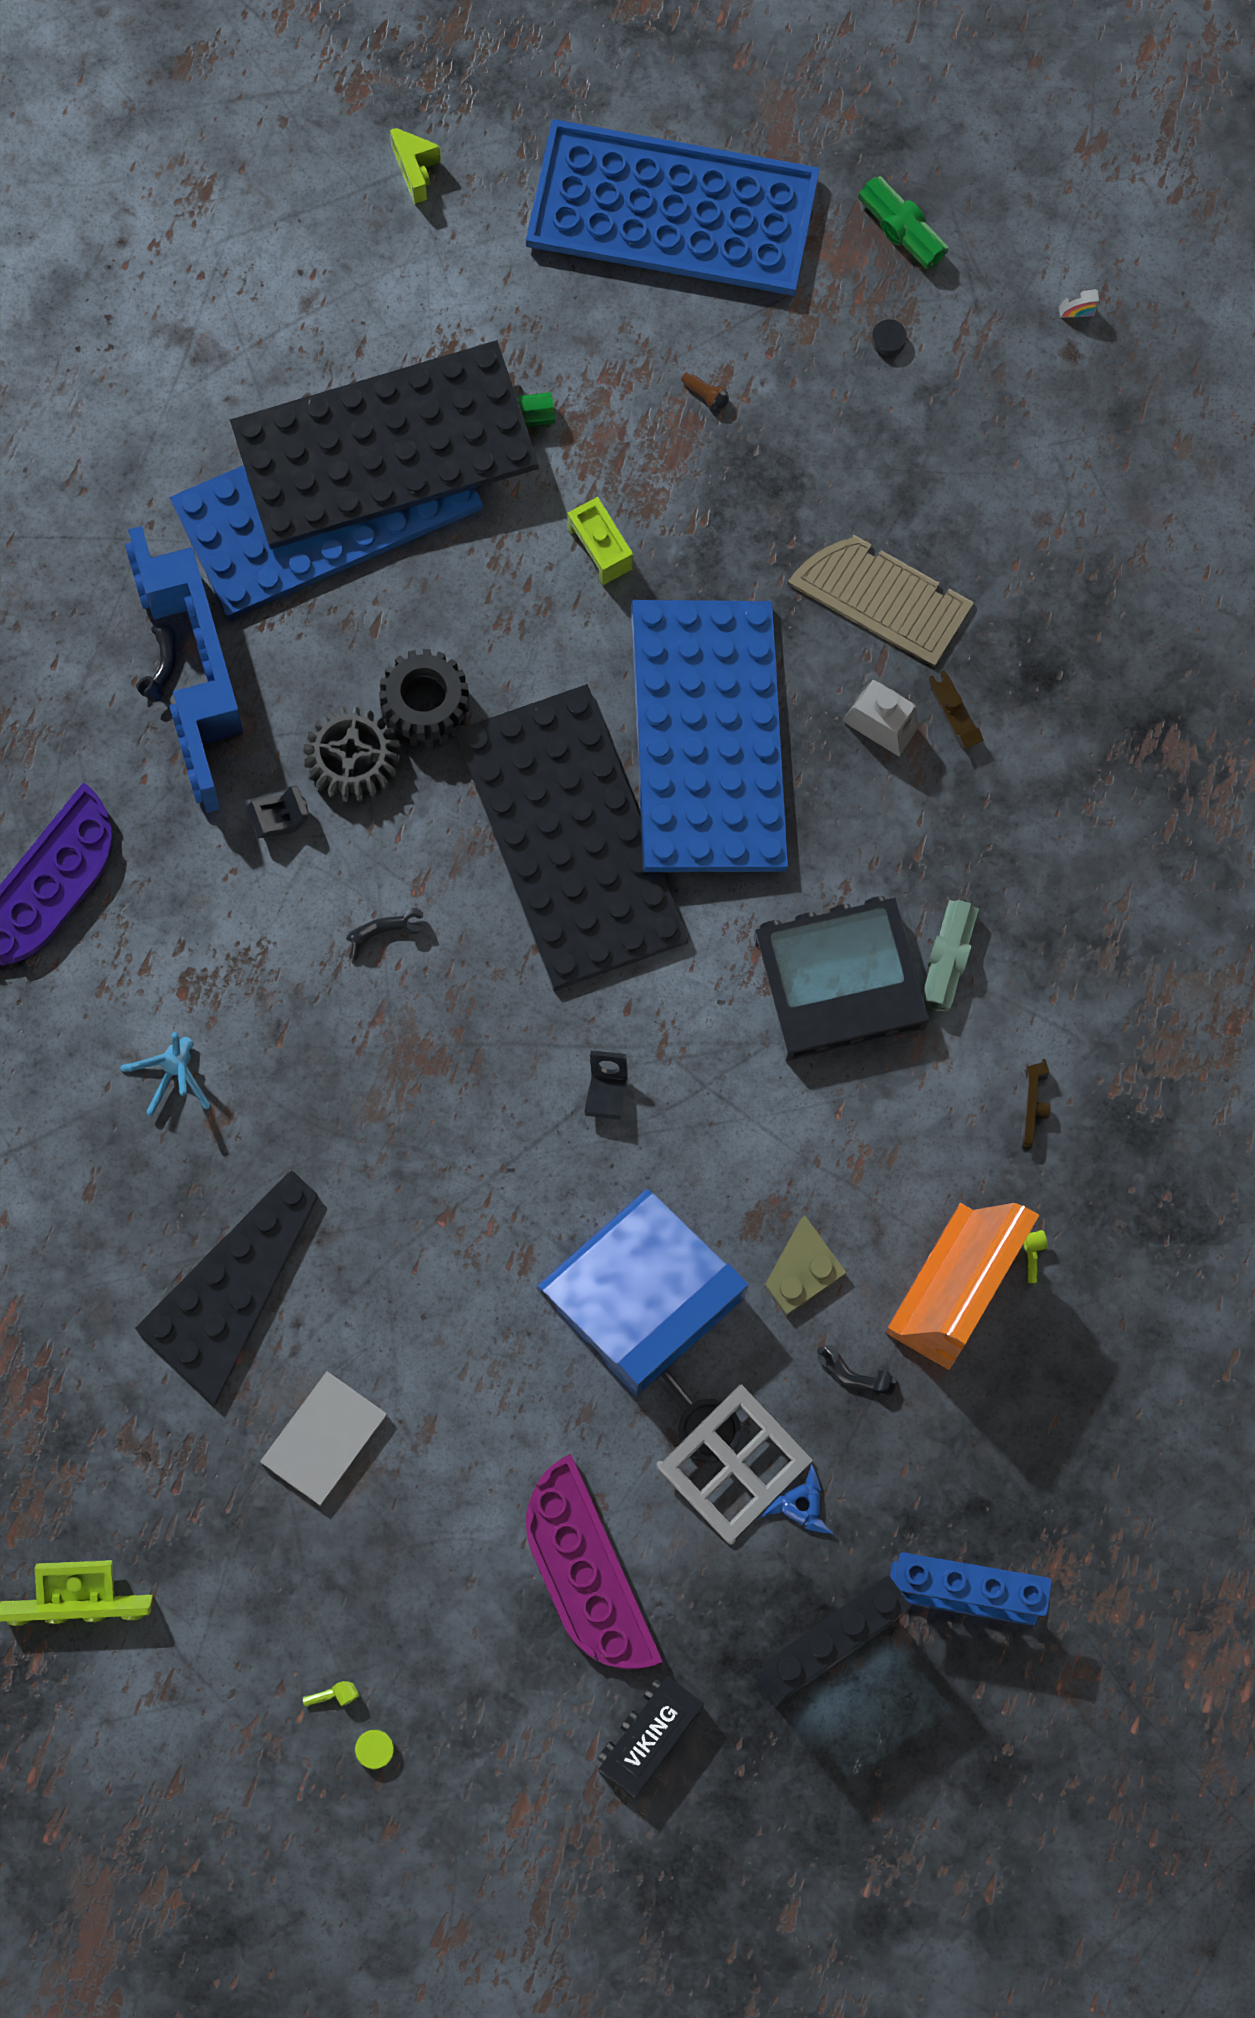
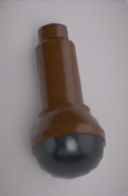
[681,372,729,411]

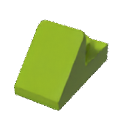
[390,128,441,204]

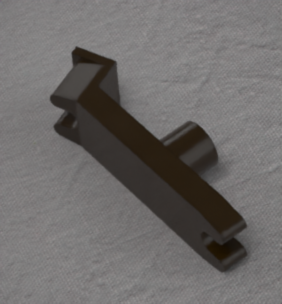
[928,671,984,749]
[1022,1059,1051,1148]

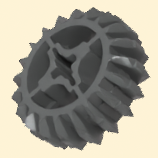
[303,706,399,802]

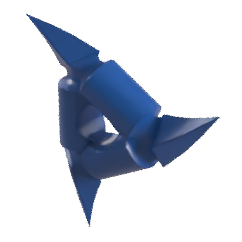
[762,1463,834,1534]

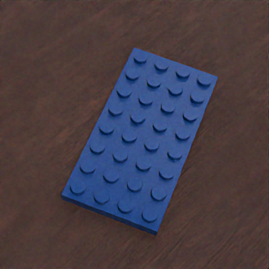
[526,119,820,296]
[170,465,483,621]
[631,600,788,872]

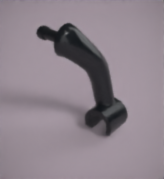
[136,625,176,702]
[346,908,423,960]
[817,1345,896,1396]

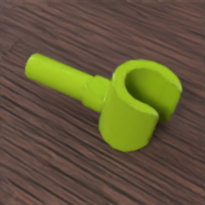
[1023,1230,1048,1283]
[303,1681,359,1707]

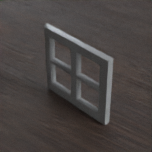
[656,1385,813,1545]

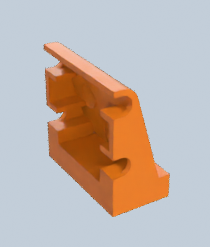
[885,1203,1039,1370]

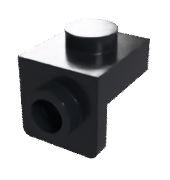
[246,785,308,839]

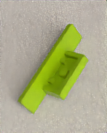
[0,1560,153,1626]

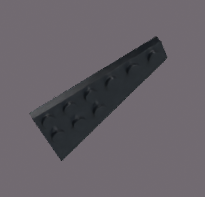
[135,1169,318,1406]

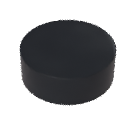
[872,319,907,356]

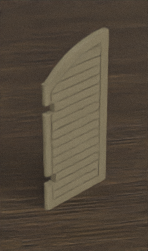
[787,535,974,668]

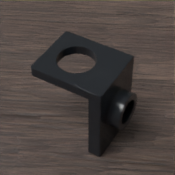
[584,1051,629,1119]

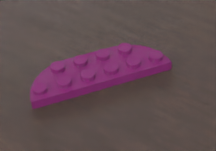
[526,1454,663,1670]

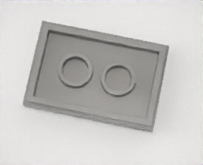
[260,1371,388,1507]

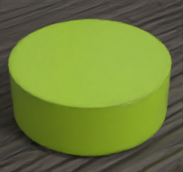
[355,1730,394,1770]

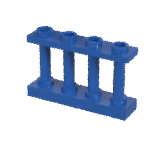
[890,1552,1051,1626]

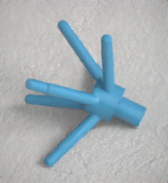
[120,1032,210,1116]

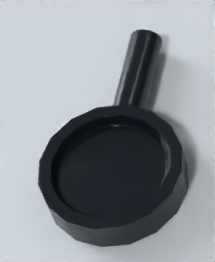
[656,1370,741,1463]

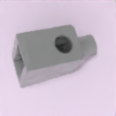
[843,680,918,757]

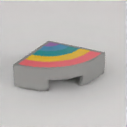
[1059,289,1099,318]

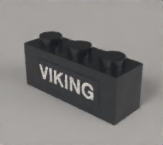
[597,1676,704,1799]

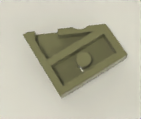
[765,1216,847,1317]

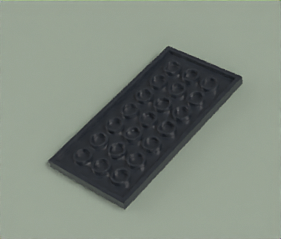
[230,340,539,550]
[455,684,689,991]

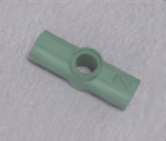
[922,900,979,1012]

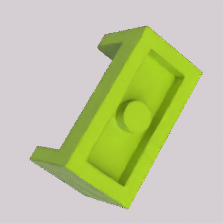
[567,497,633,585]

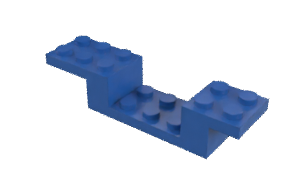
[125,526,243,813]

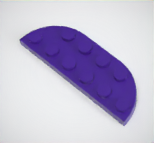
[0,782,113,965]

